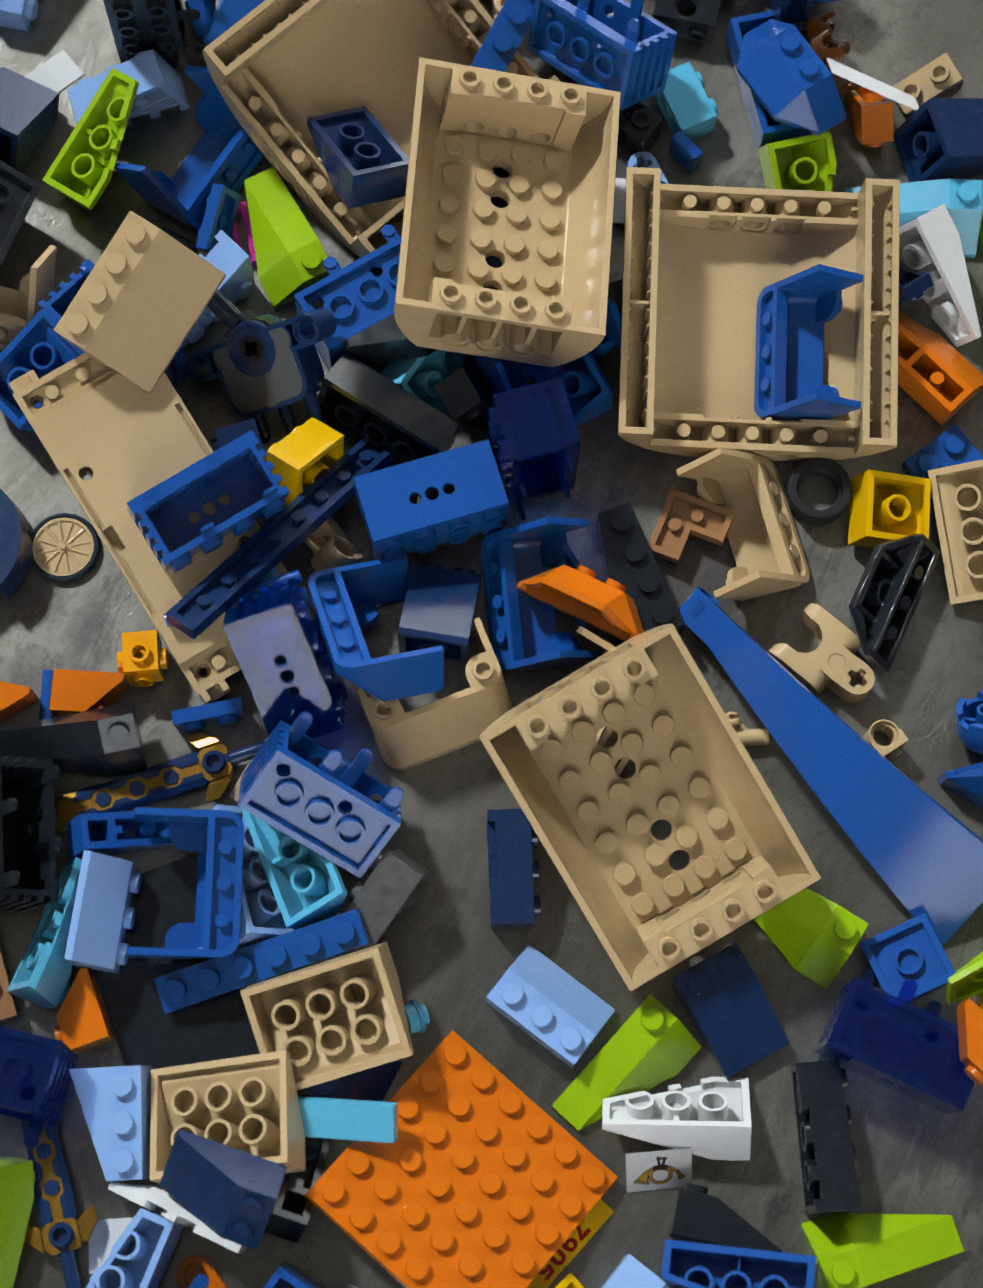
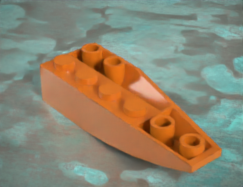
[898,312,983,426]

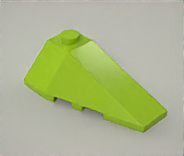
[758,131,837,192]

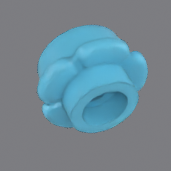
[404,999,430,1034]

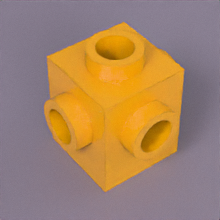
[117,630,169,687]

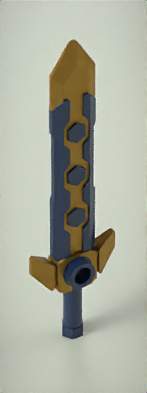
[54,733,268,832]
[9,1045,98,1288]

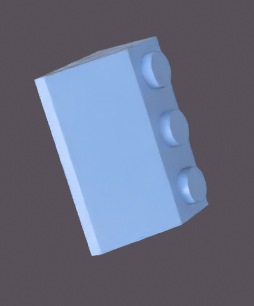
[64,850,142,973]
[486,944,615,1068]

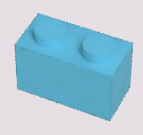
[654,62,719,140]

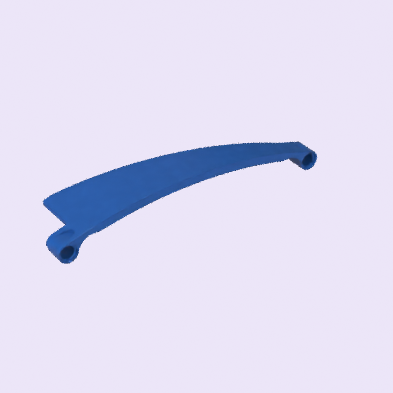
[678,586,983,944]

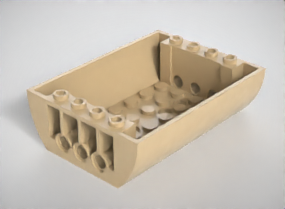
[394,57,621,367]
[480,623,821,992]

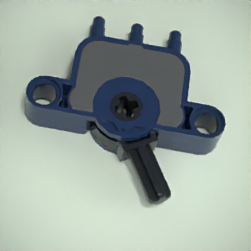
[186,289,337,441]

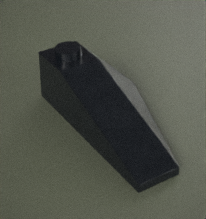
[0,702,148,777]

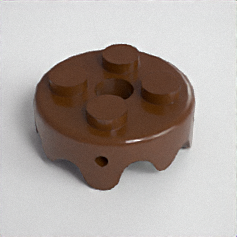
[801,10,861,96]

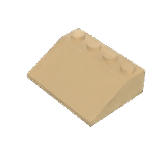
[54,210,226,394]
[928,459,983,605]
[240,942,414,1090]
[150,1050,306,1184]

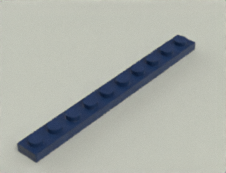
[166,436,397,639]

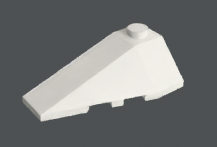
[899,204,982,348]
[602,1077,752,1161]
[107,1182,248,1253]

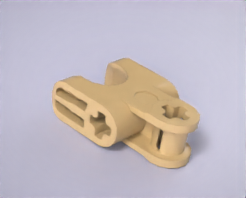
[768,603,875,704]

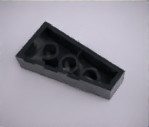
[318,353,460,461]
[596,502,685,647]
[791,1060,862,1214]

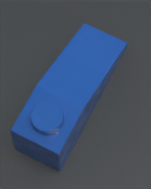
[65,808,180,859]

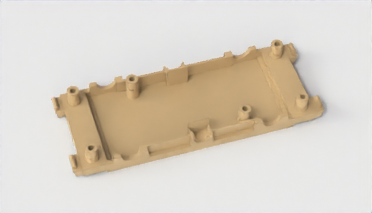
[8,353,322,704]

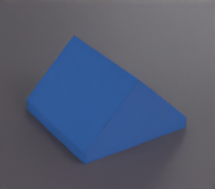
[534,352,614,431]

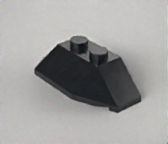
[849,534,941,672]

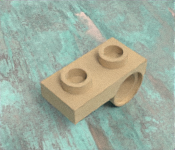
[892,53,964,118]
[304,517,363,572]
[863,720,909,763]

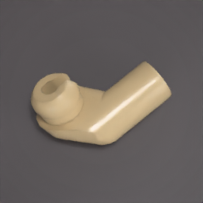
[725,712,769,747]

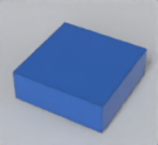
[669,130,703,174]

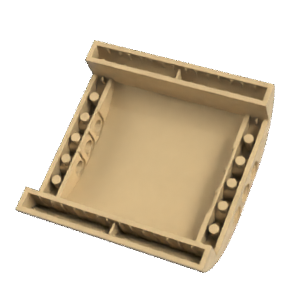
[202,0,559,258]
[618,167,900,462]

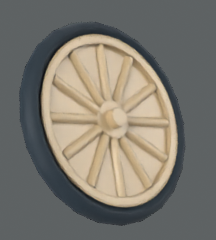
[30,513,100,583]

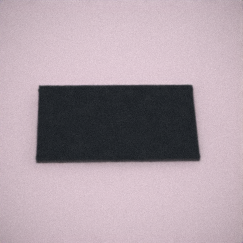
[94,855,260,1069]

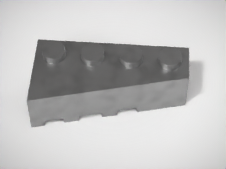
[308,849,434,966]

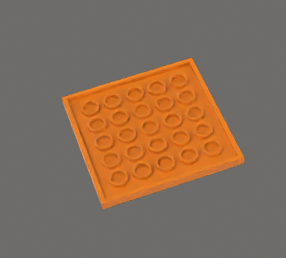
[305,1030,618,1288]

